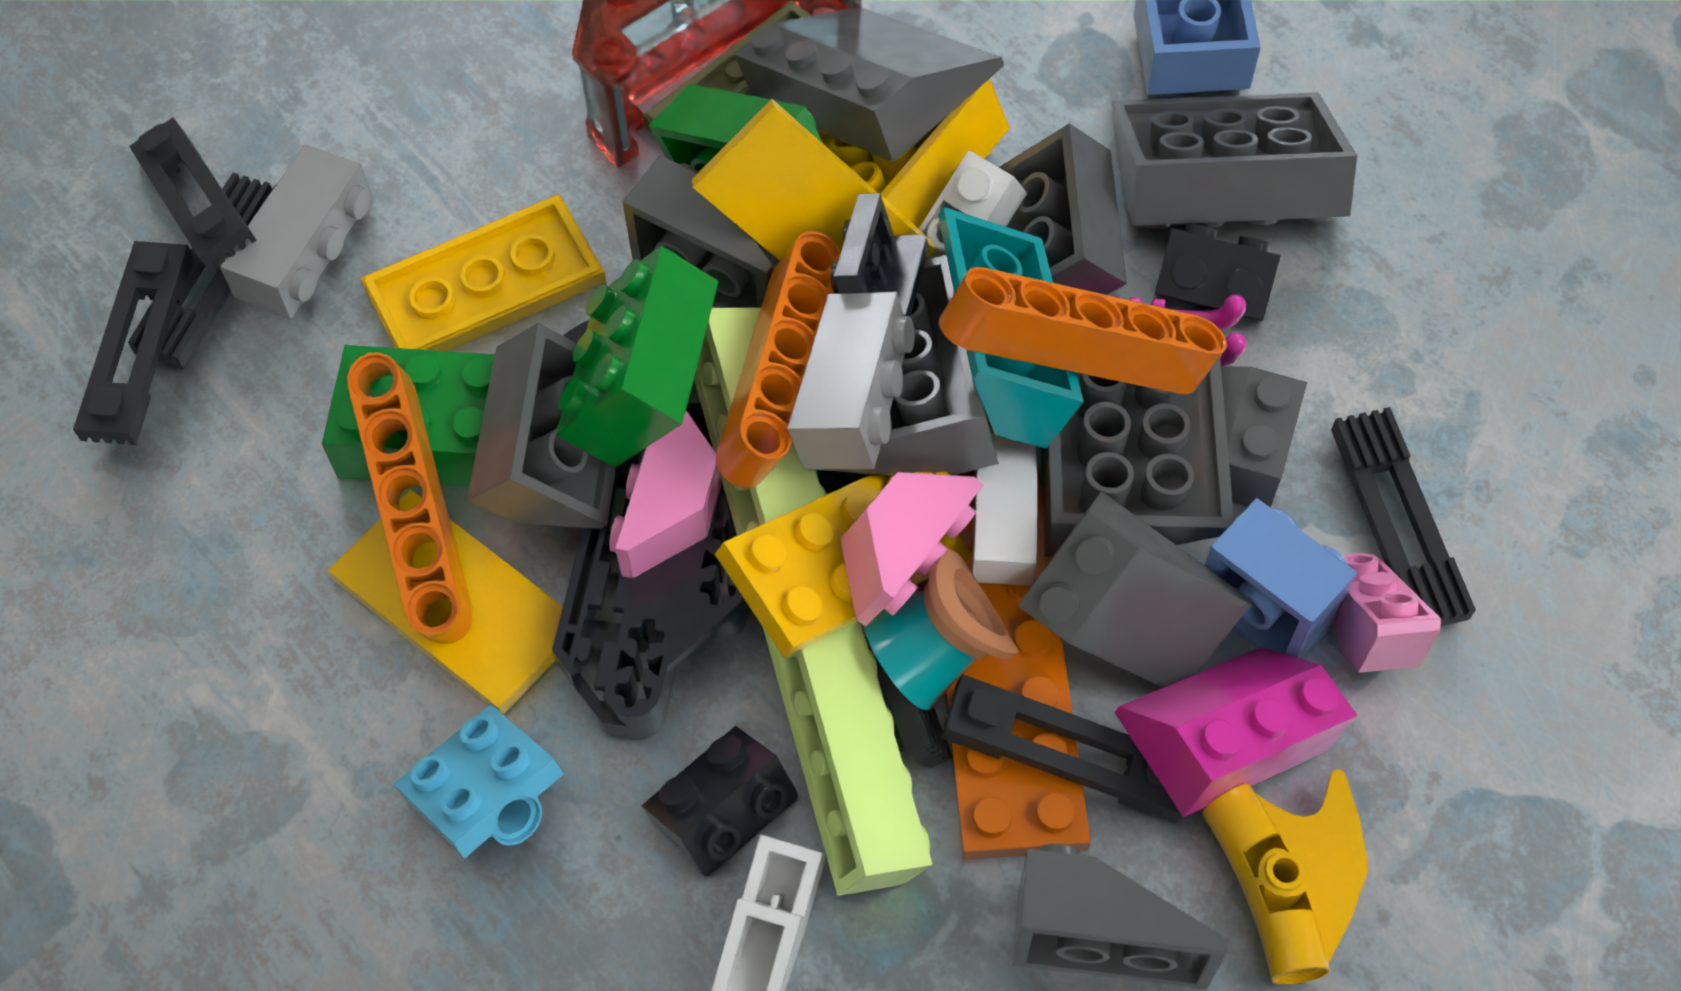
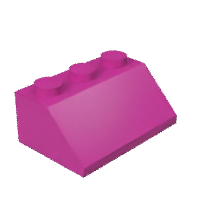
[1115,647,1358,817]

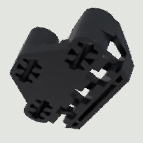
[552,403,750,740]

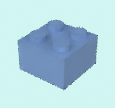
[1133,0,1261,95]
[1205,498,1358,659]

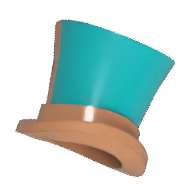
[863,550,1019,711]

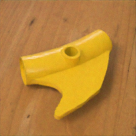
[1202,769,1368,985]

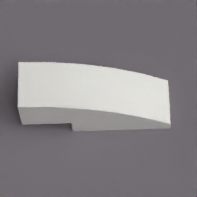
[972,433,1037,586]
[711,835,827,991]

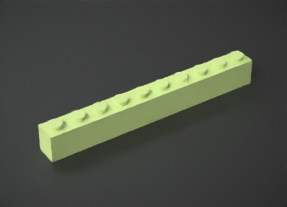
[694,308,933,896]

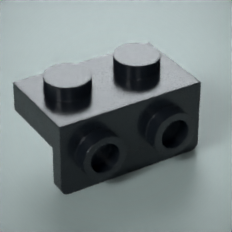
[831,193,929,316]
[1155,223,1281,321]
[641,725,798,877]

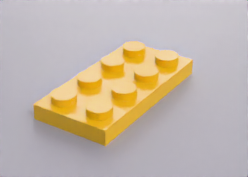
[715,474,972,658]

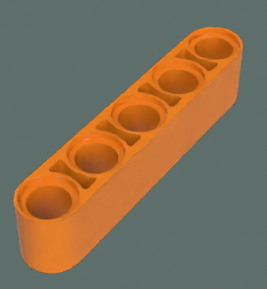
[716,231,841,488]
[939,267,1227,394]
[347,352,473,644]

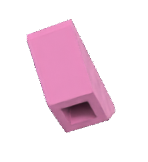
[609,411,722,578]
[840,472,983,627]
[1333,553,1441,673]

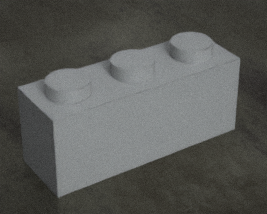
[220,144,372,319]
[788,292,915,469]

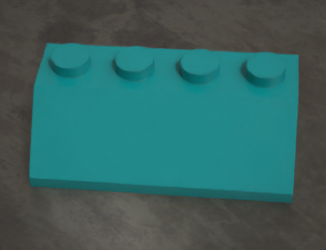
[938,207,1084,448]

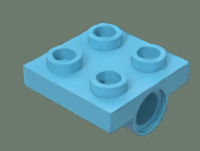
[394,704,564,859]

